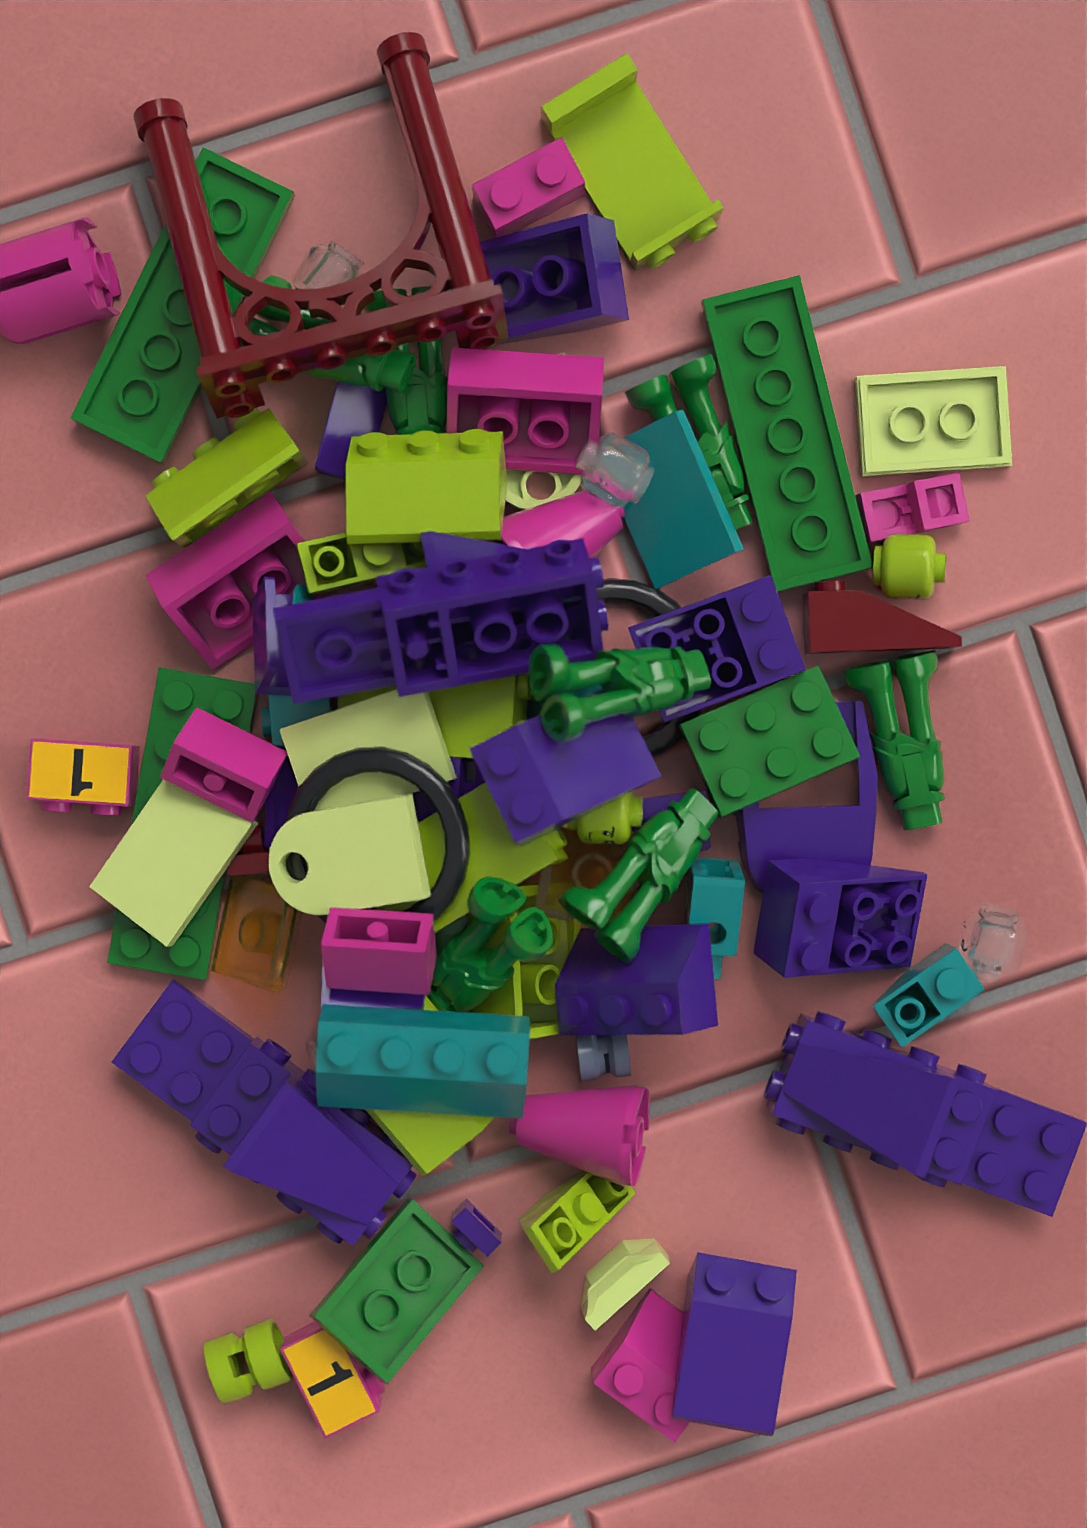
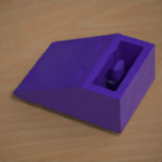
[628,575,806,723]
[753,858,927,978]

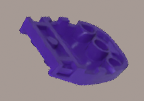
[733,701,878,893]

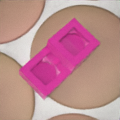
[855,472,970,544]

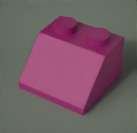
[591,1288,690,1443]

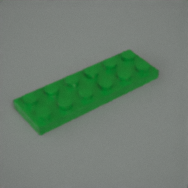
[70,147,295,465]
[701,275,873,592]
[107,667,258,980]

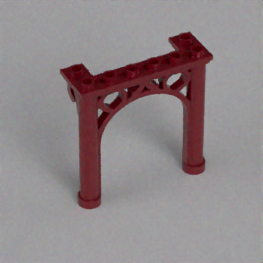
[133,32,509,418]

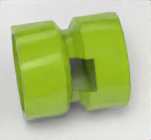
[204,1318,293,1405]

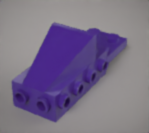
[273,531,609,704]
[112,979,417,1246]
[763,1011,1087,1217]

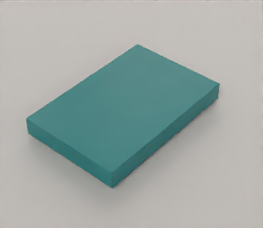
[597,410,744,590]

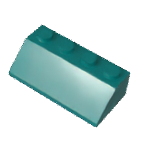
[316,1004,530,1118]

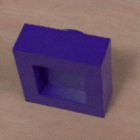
[451,1198,502,1257]

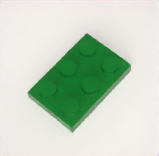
[679,665,861,819]
[309,1199,484,1384]

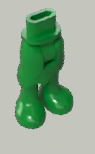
[241,275,416,393]
[364,286,451,435]
[624,354,753,530]
[529,644,711,743]
[843,650,945,830]
[558,788,720,963]
[426,876,553,1013]

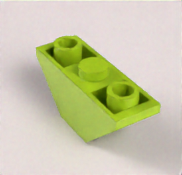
[296,532,426,594]
[518,1170,636,1273]

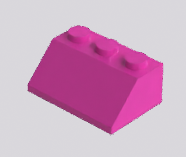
[446,348,604,475]
[145,491,328,670]

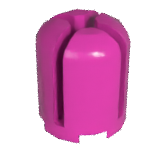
[0,218,122,344]

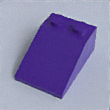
[480,213,629,345]
[470,689,662,846]
[671,1252,797,1436]

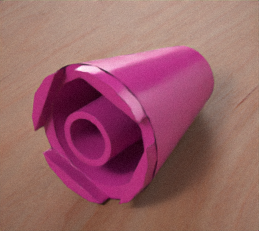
[482,487,625,558]
[509,1085,650,1186]

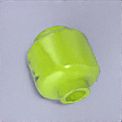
[873,534,946,600]
[568,792,643,844]

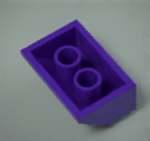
[555,923,718,1035]

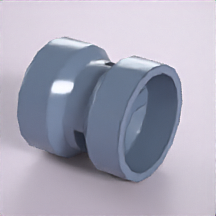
[576,1035,631,1081]

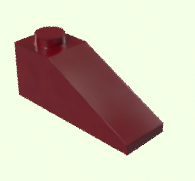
[802,581,962,654]

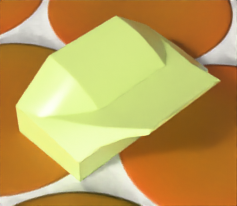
[580,1238,670,1331]

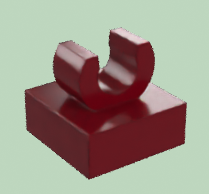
[227,826,270,876]

